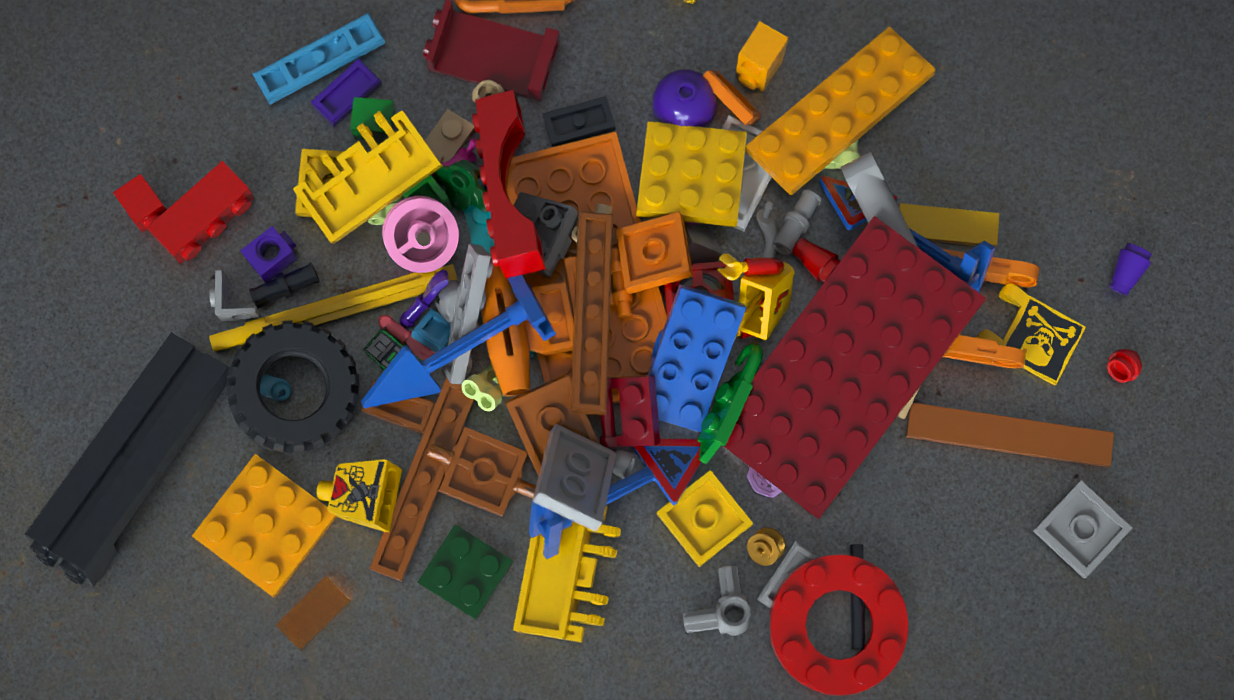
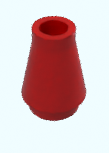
[792,238,840,282]

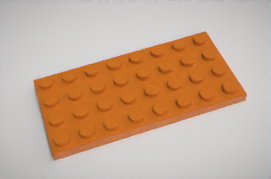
[507,132,667,404]

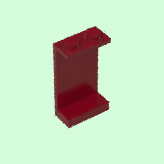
[423,0,560,102]

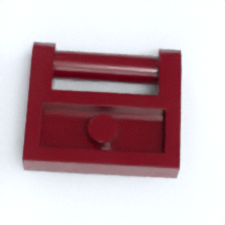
[599,375,660,448]

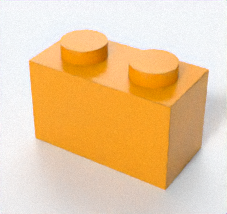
[735,21,788,92]

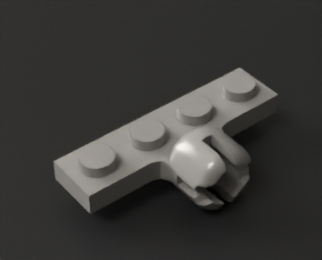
[435,244,493,384]

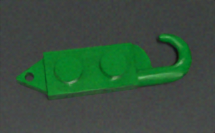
[697,343,763,464]

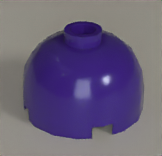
[652,69,717,128]

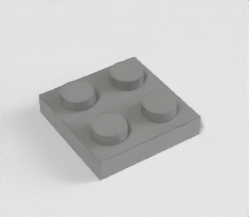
[1033,481,1132,579]

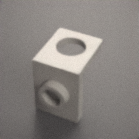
[209,270,261,322]

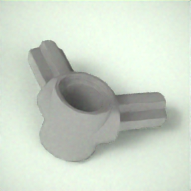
[683,565,750,635]

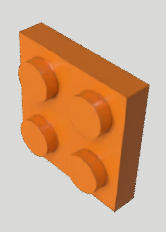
[616,211,693,294]

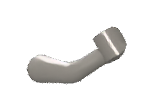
[756,202,779,258]

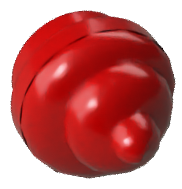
[1107,349,1142,383]

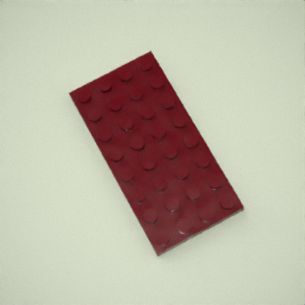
[724,216,987,519]

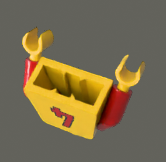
[718,254,795,340]

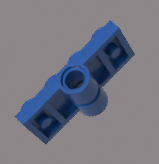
[647,284,746,432]

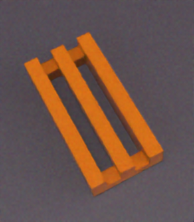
[703,70,762,125]

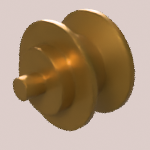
[747,527,786,566]

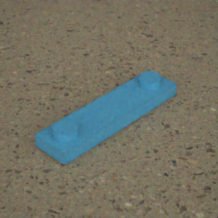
[253,13,385,105]

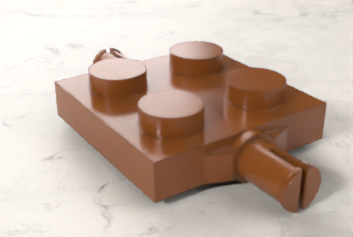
[426,427,536,517]

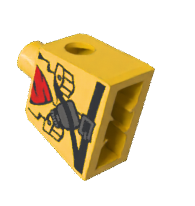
[317,460,402,532]

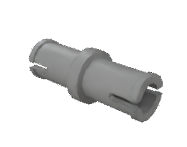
[772,190,821,255]

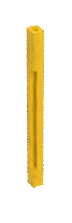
[209,264,458,352]

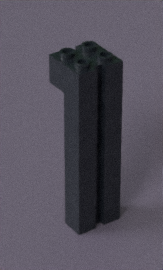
[25,332,229,587]

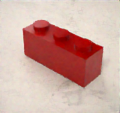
[147,161,254,264]

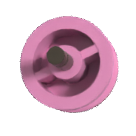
[382,196,459,273]

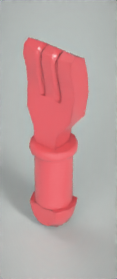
[378,315,435,361]

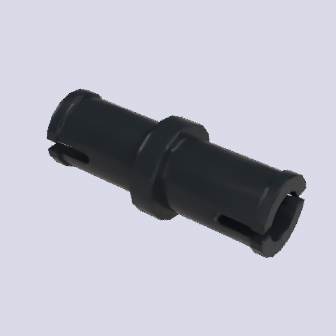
[249,263,320,309]

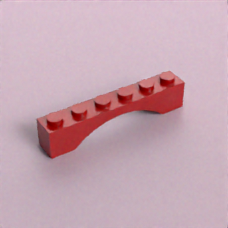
[472,90,546,279]

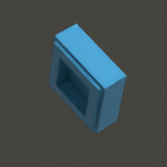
[411,308,450,353]

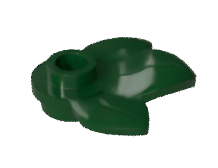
[434,159,487,213]

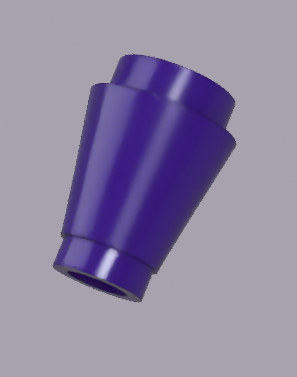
[1109,243,1152,295]

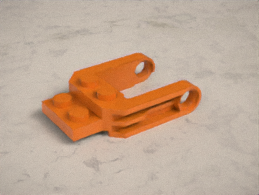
[943,249,1040,368]

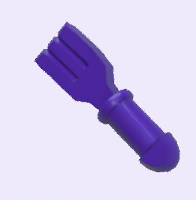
[399,270,449,327]

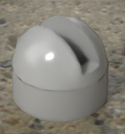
[613,450,637,479]

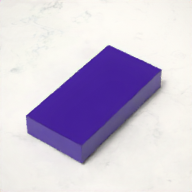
[311,58,382,127]

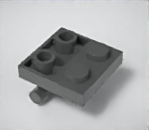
[494,192,579,278]

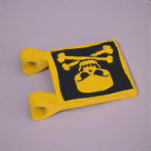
[976,283,1086,386]

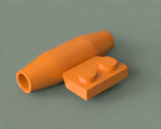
[481,264,574,396]

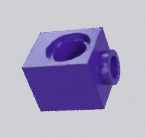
[240,226,298,283]

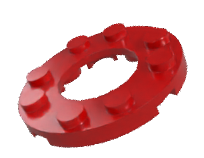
[769,555,908,695]

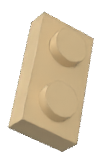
[425,109,475,182]

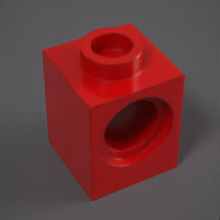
[113,174,167,233]

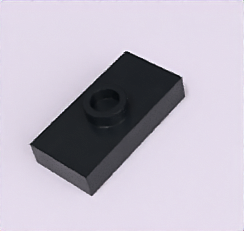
[543,96,615,147]

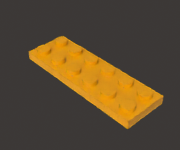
[745,26,936,196]

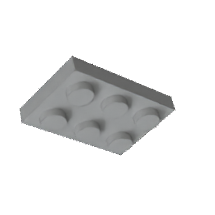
[533,424,617,531]

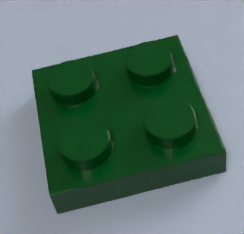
[417,524,513,620]

